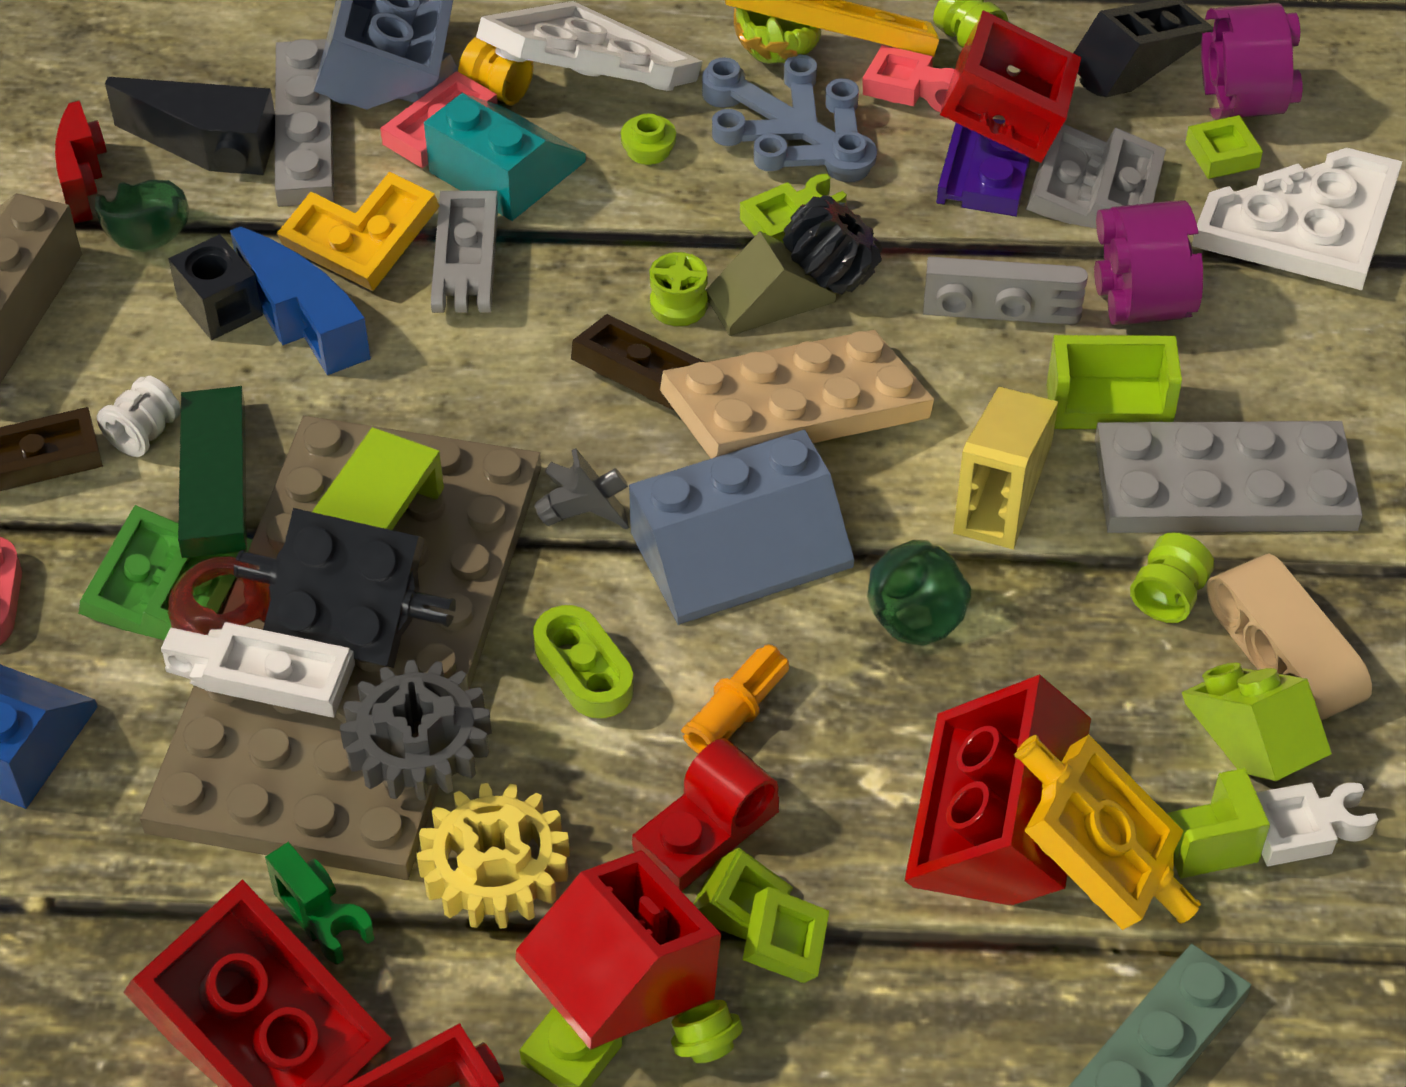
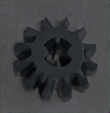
[782,195,883,295]

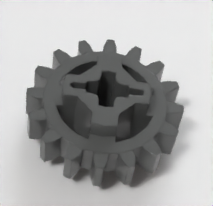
[340,660,492,800]

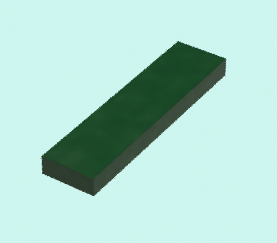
[178,386,247,558]

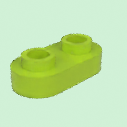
[533,605,634,718]

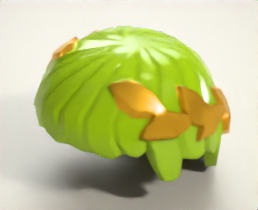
[734,8,822,64]

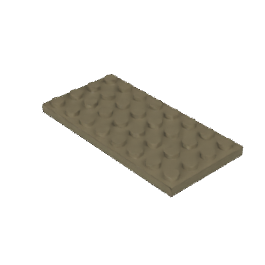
[140,415,541,880]

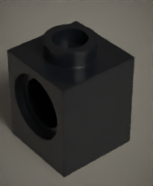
[168,234,263,341]

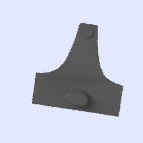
[534,448,629,529]

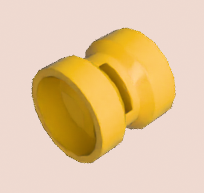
[458,37,534,106]

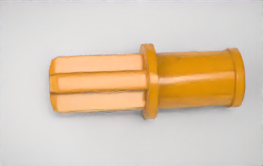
[681,644,789,754]

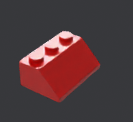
[904,674,1091,906]

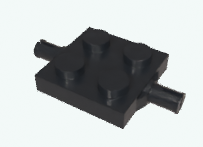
[234,508,456,668]

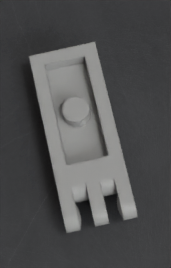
[431,191,498,313]
[923,257,1088,324]

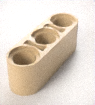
[1207,553,1372,721]

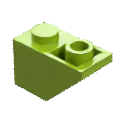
[1181,662,1332,781]

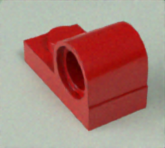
[632,738,779,891]

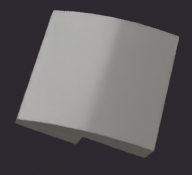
[1026,124,1166,229]

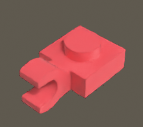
[862,45,955,113]

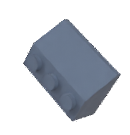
[314,0,453,110]
[629,429,854,625]

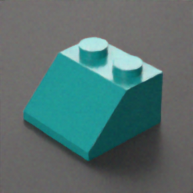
[424,93,586,221]

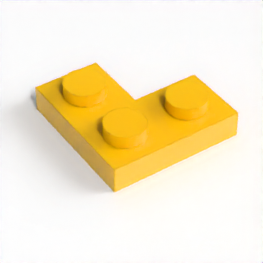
[277,172,440,292]

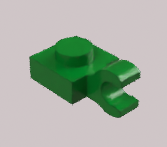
[265,842,375,965]

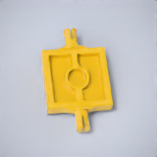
[1014,734,1201,930]

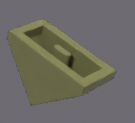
[706,231,836,336]

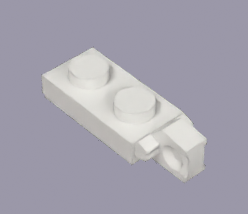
[161,622,355,718]

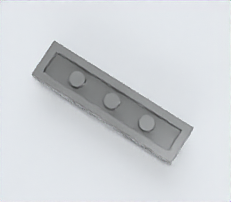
[275,39,334,207]

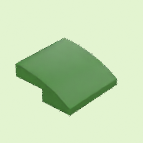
[78,505,252,640]

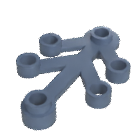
[702,54,877,182]

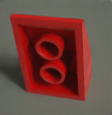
[123,879,392,1087]

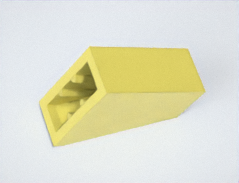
[953,386,1058,550]

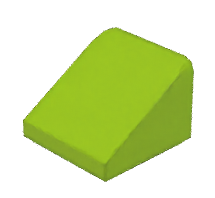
[693,847,793,940]

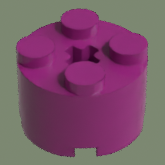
[1201,3,1303,120]
[1094,200,1203,325]

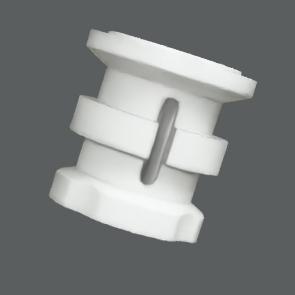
[97,376,181,457]

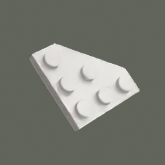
[476,1,703,91]
[1192,148,1403,290]

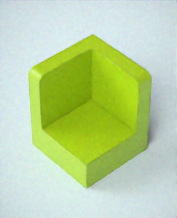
[1167,768,1270,879]

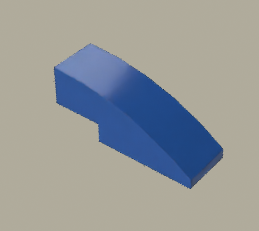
[230,227,371,375]

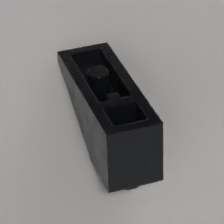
[1074,0,1214,98]
[105,77,275,175]

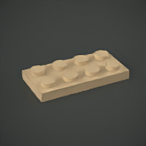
[660,330,934,459]

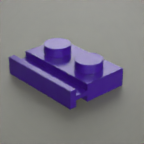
[936,119,1031,217]

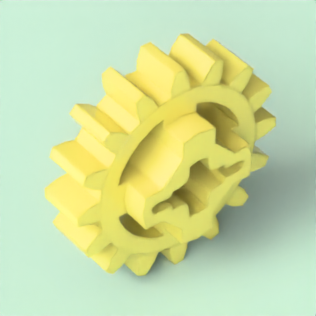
[417,783,570,929]

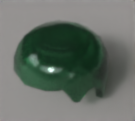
[95,180,190,253]
[867,540,972,646]

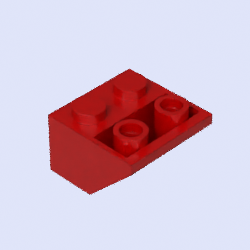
[515,850,721,1050]

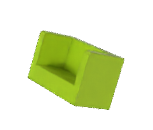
[1046,335,1182,429]
[312,427,444,530]

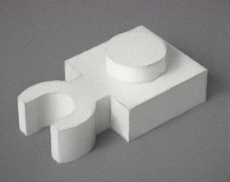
[1256,782,1378,867]

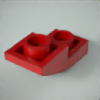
[55,100,107,224]

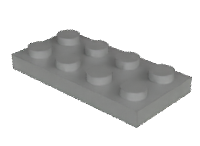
[1095,421,1362,533]

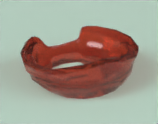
[168,556,271,635]

